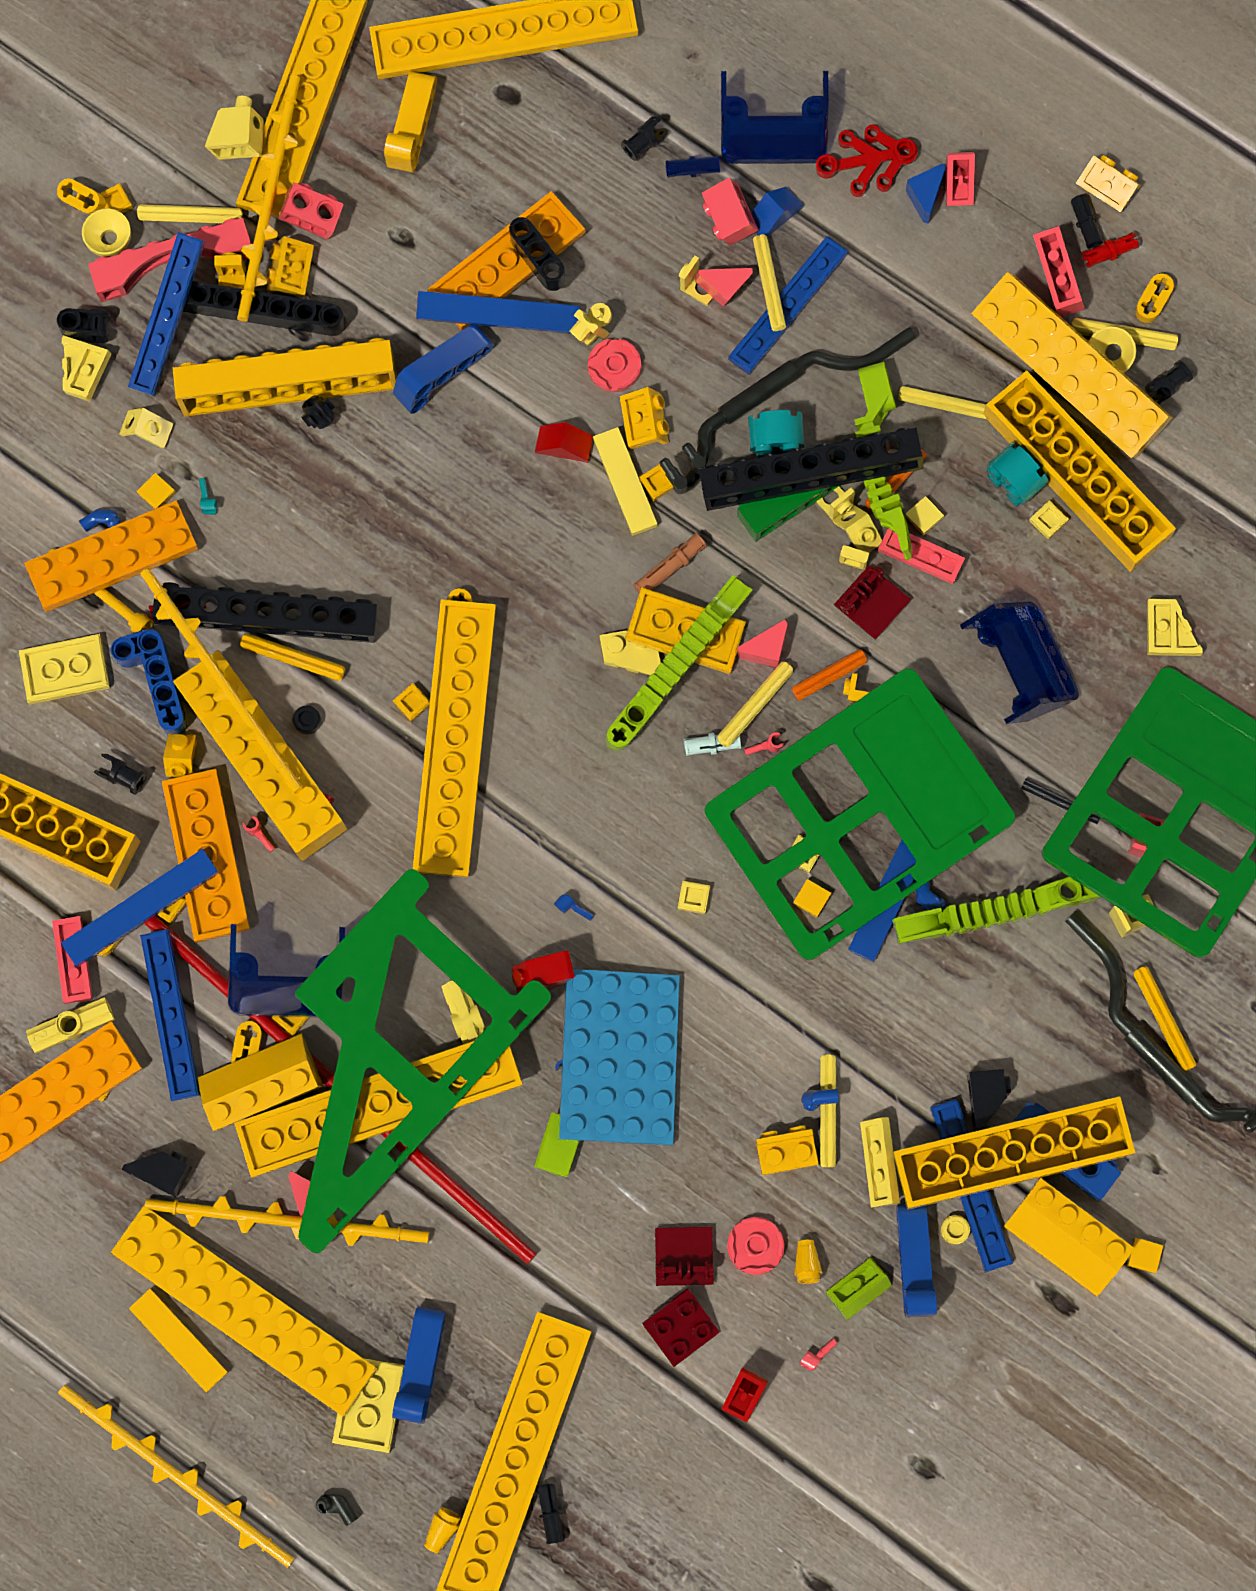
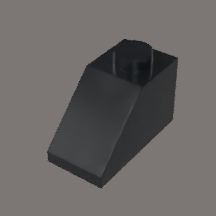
[967,1069,1011,1132]
[121,1151,192,1198]

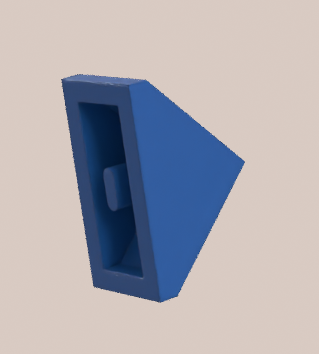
[906,164,946,224]
[751,187,804,237]

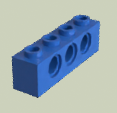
[1013,1102,1122,1202]

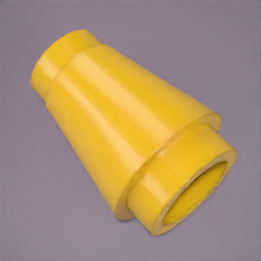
[794,1240,823,1284]
[424,1507,461,1554]

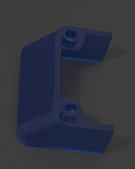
[721,71,829,164]
[960,601,1079,724]
[227,924,345,1018]

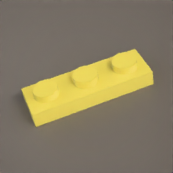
[860,1117,900,1207]

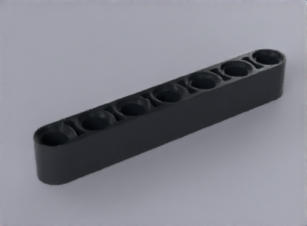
[183,281,346,336]

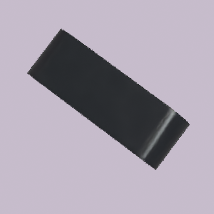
[509,217,565,291]

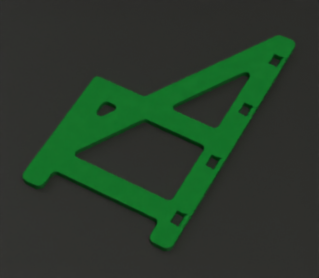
[295,869,551,1253]

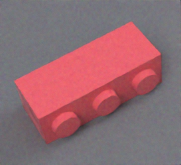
[1033,226,1085,317]

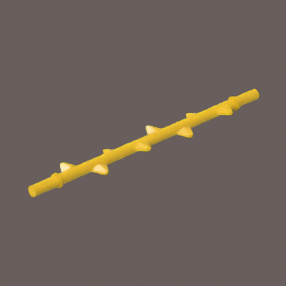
[237,75,300,322]
[140,568,303,794]
[145,1196,429,1246]
[58,1384,295,1568]

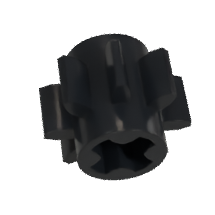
[301,395,335,429]

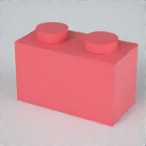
[702,177,758,245]

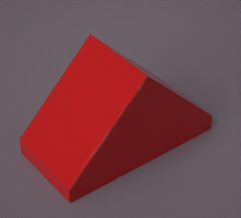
[535,422,593,463]
[721,1368,768,1423]

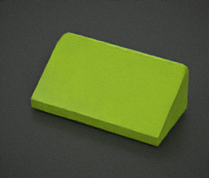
[534,1112,579,1177]
[826,1257,892,1320]

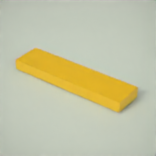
[129,1289,229,1393]

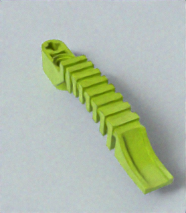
[854,361,912,560]
[605,574,752,751]
[892,877,1100,944]

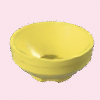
[82,209,131,257]
[1089,326,1137,373]

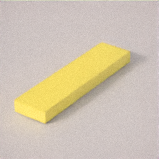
[593,427,657,536]

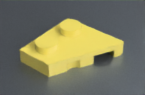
[62,336,112,402]
[1147,599,1203,656]
[599,630,660,675]

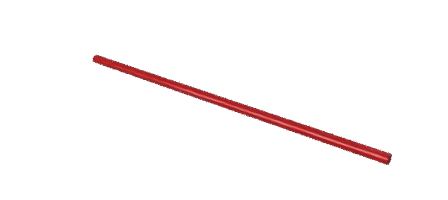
[143,915,537,1265]

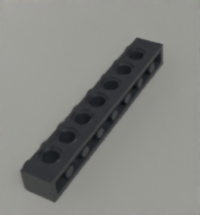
[699,427,924,511]
[152,582,377,643]

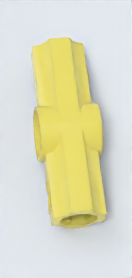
[441,981,485,1045]
[26,997,115,1054]

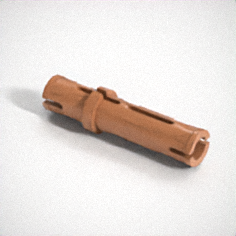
[633,533,707,593]

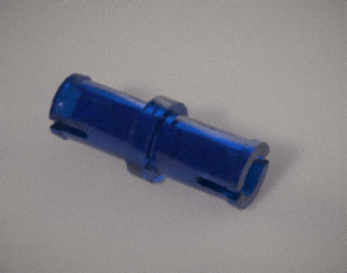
[666,155,720,178]

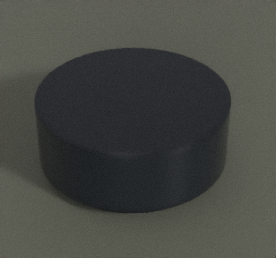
[293,705,321,735]

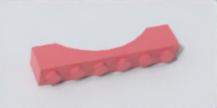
[88,218,251,303]

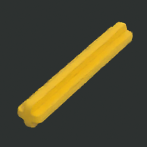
[240,633,345,681]
[1133,966,1196,1072]

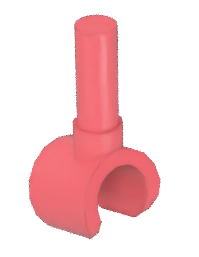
[744,732,784,755]
[243,816,275,852]
[800,1339,837,1371]

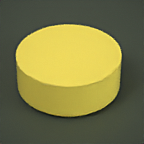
[940,1215,970,1245]

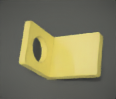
[679,255,713,306]
[119,408,173,448]
[817,487,855,520]
[832,505,882,553]

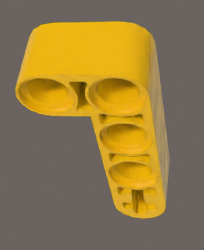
[384,71,437,173]

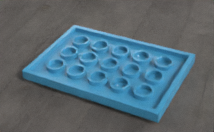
[559,969,680,1146]

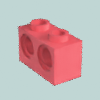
[278,183,344,240]

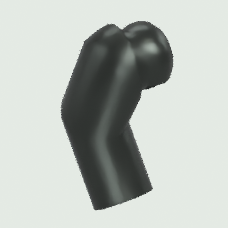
[316,1493,358,1526]

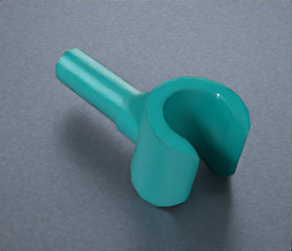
[199,478,217,515]

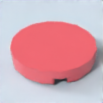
[587,339,641,392]
[727,1217,784,1275]

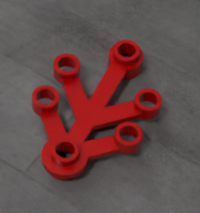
[816,125,918,197]

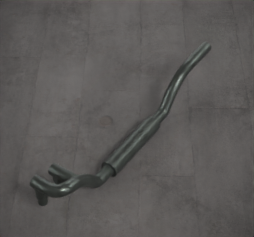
[659,327,916,494]
[1065,912,1256,1133]

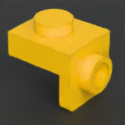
[214,252,246,289]
[843,673,870,703]
[163,734,197,777]

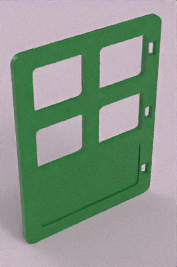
[1042,667,1256,958]
[705,669,1015,960]

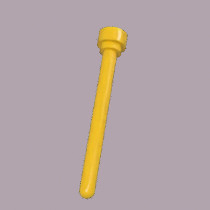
[48,548,154,633]

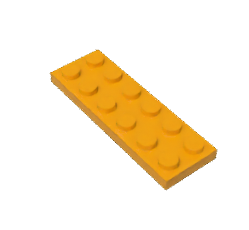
[427,191,586,331]
[24,500,198,613]
[162,769,251,943]
[0,1021,143,1165]

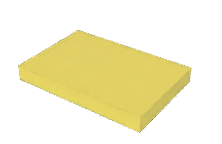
[19,634,110,705]
[332,1358,404,1453]

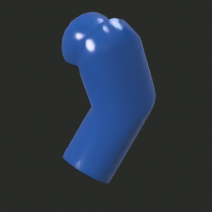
[916,881,946,911]

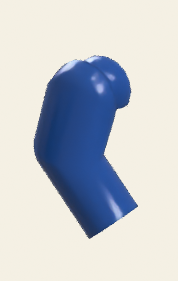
[79,509,121,532]
[801,1089,839,1111]

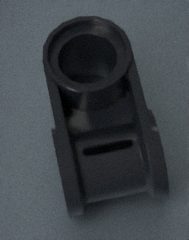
[57,308,111,343]

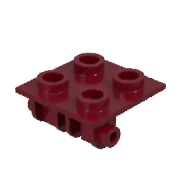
[834,565,911,640]
[655,1227,714,1286]
[642,1288,720,1367]

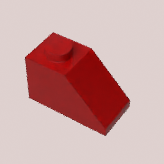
[512,950,575,994]

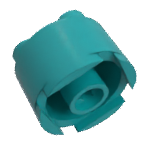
[748,410,805,458]
[986,442,1049,507]

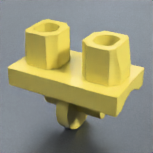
[570,303,612,346]

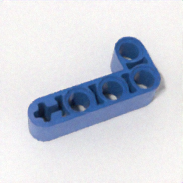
[393,324,494,414]
[110,629,187,734]
[896,1204,937,1318]
[392,1306,446,1424]

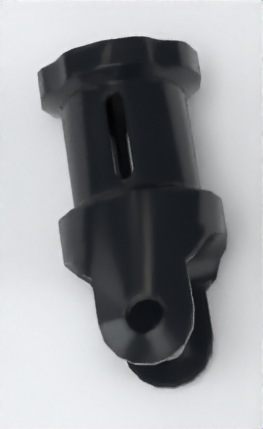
[621,115,668,161]
[1145,360,1193,405]
[94,753,146,795]

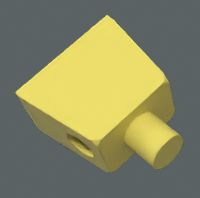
[205,96,264,160]

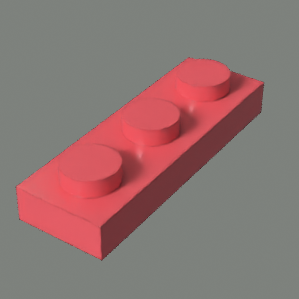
[878,529,965,585]
[52,916,93,1005]

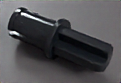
[1071,195,1103,249]
[538,1484,565,1544]

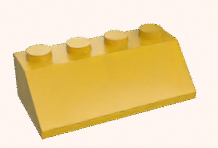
[198,1034,324,1131]
[1003,1178,1135,1297]

